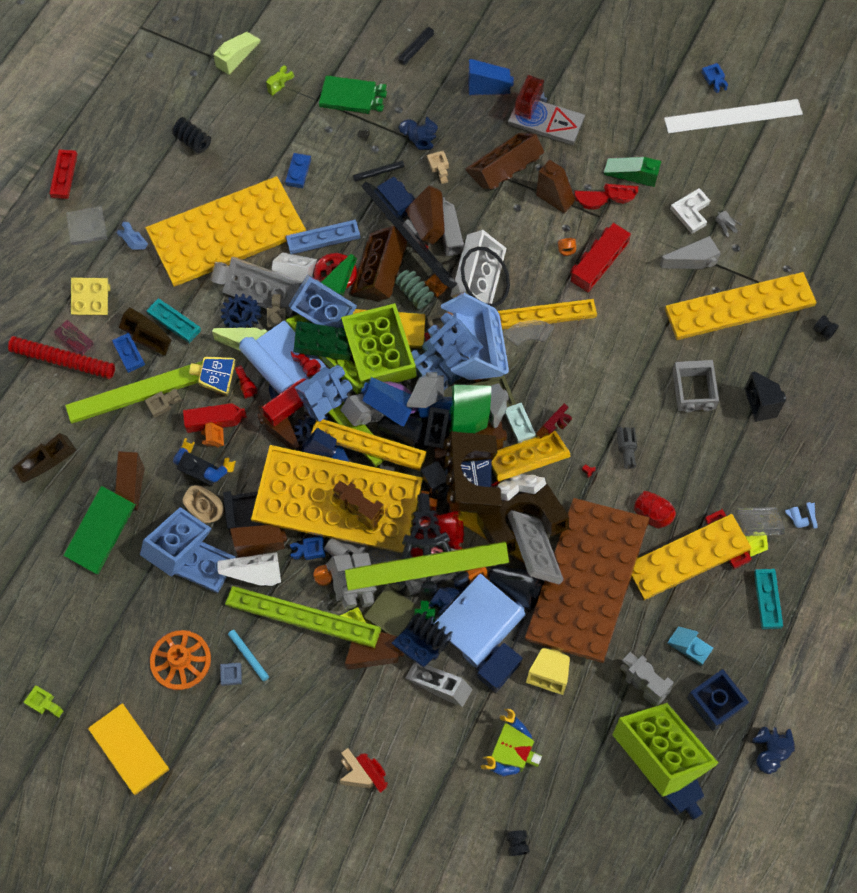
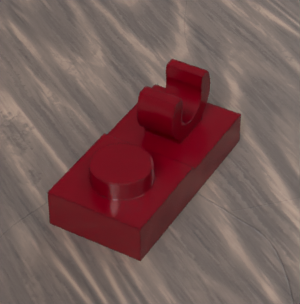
[536,403,572,438]

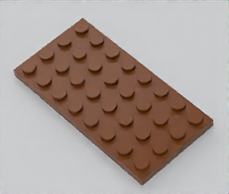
[525,498,649,663]

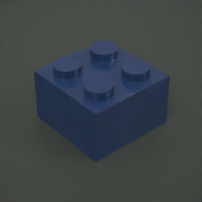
[687,669,749,732]

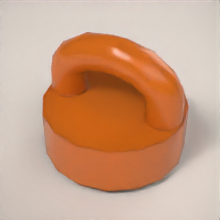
[558,238,576,256]
[313,565,333,586]

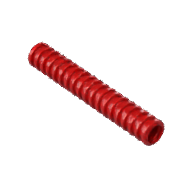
[8,336,115,379]

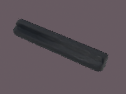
[398,27,434,65]

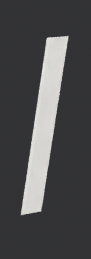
[665,99,803,133]

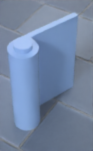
[239,321,326,394]
[435,574,525,668]

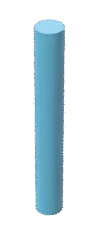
[228,630,269,682]

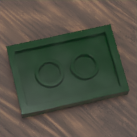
[293,321,351,361]

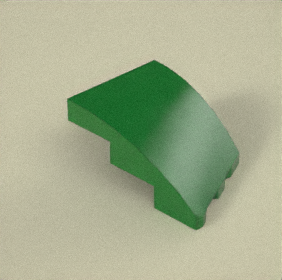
[449,385,491,434]

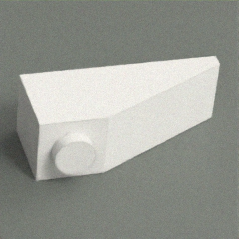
[218,553,281,586]

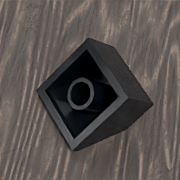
[744,371,786,422]

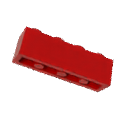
[570,222,631,293]

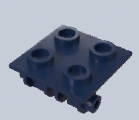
[391,628,440,668]

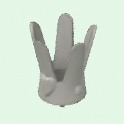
[716,211,742,237]

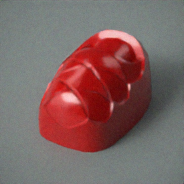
[634,491,676,529]

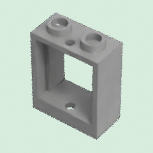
[673,360,719,412]

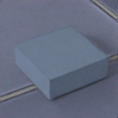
[220,663,242,686]

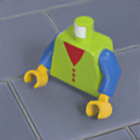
[481,709,542,776]

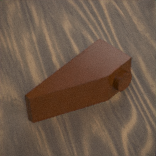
[257,403,300,451]

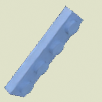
[286,220,360,254]

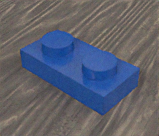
[285,153,311,189]
[112,333,145,373]

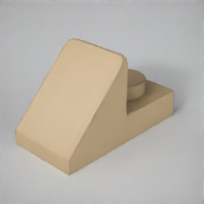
[340,748,373,788]

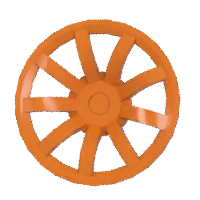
[150,630,211,690]

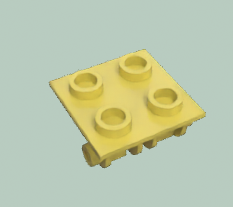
[71,278,110,315]

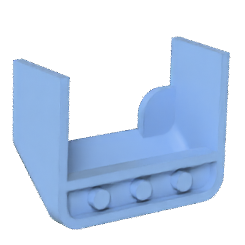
[441,293,509,380]

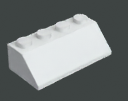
[451,230,507,304]

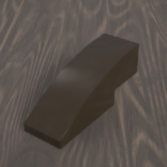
[119,307,172,356]
[13,433,77,483]

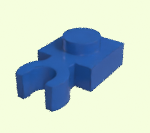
[701,63,728,93]
[290,536,325,560]

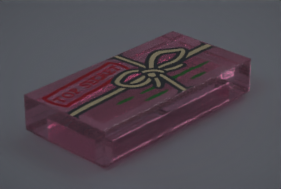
[54,320,94,355]

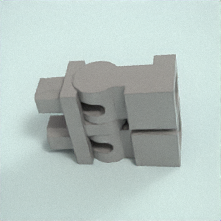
[326,553,377,609]
[620,652,674,707]

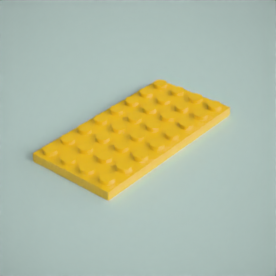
[145,176,306,287]
[251,445,423,553]

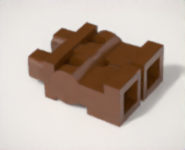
[333,481,384,530]

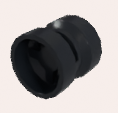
[813,315,839,341]
[506,830,530,856]

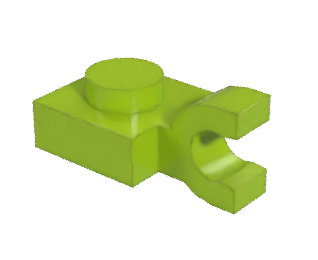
[266,65,294,96]
[23,685,64,718]

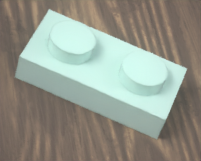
[504,403,536,443]

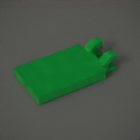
[319,76,387,114]

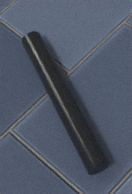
[353,160,405,182]

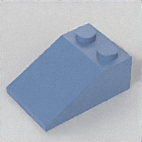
[288,274,357,328]
[140,507,211,577]

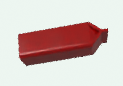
[261,378,306,427]
[183,403,247,433]

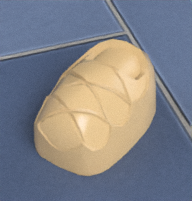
[183,485,225,523]

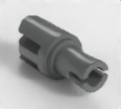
[616,427,638,469]

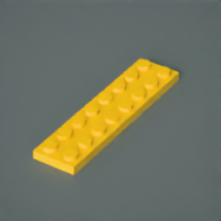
[665,272,817,340]

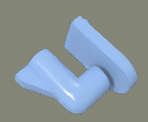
[785,502,818,529]

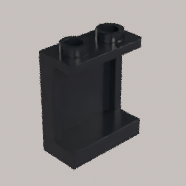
[223,491,267,535]

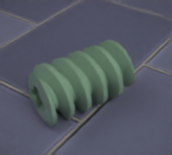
[395,270,434,309]

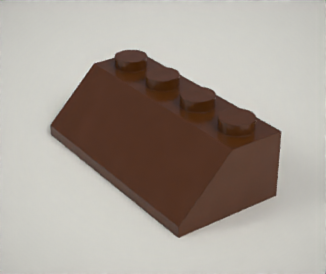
[465,133,545,190]
[351,225,407,301]

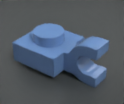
[117,222,148,250]

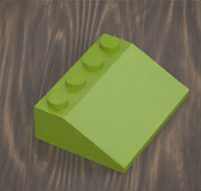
[341,303,416,383]
[613,703,718,796]

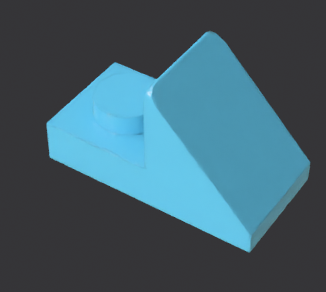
[667,626,713,666]

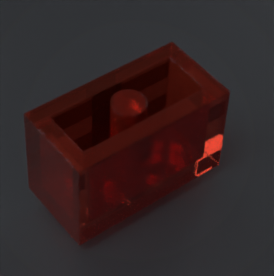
[514,75,544,119]

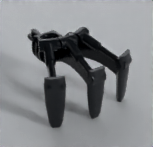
[389,493,469,596]

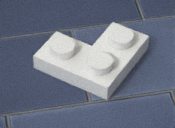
[670,188,710,234]
[496,474,546,501]

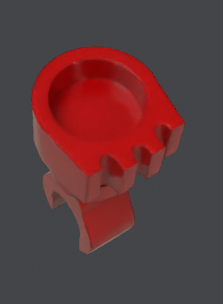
[291,351,321,377]
[234,365,257,399]

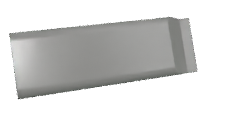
[441,197,464,256]

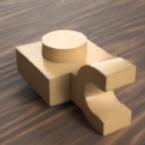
[427,151,449,184]

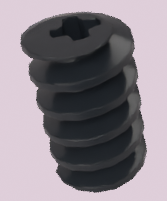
[173,117,211,154]
[407,611,453,654]

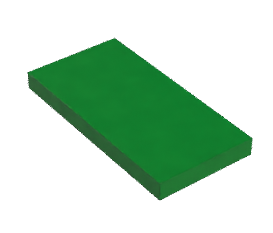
[63,486,136,574]

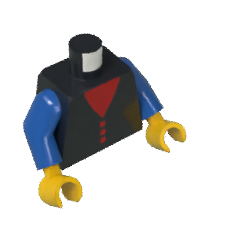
[173,438,236,486]

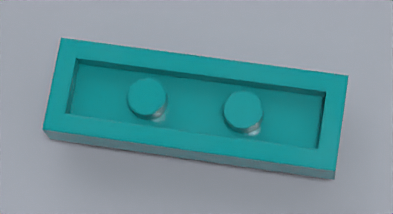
[146,298,201,344]
[754,569,783,629]

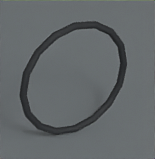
[460,246,510,307]

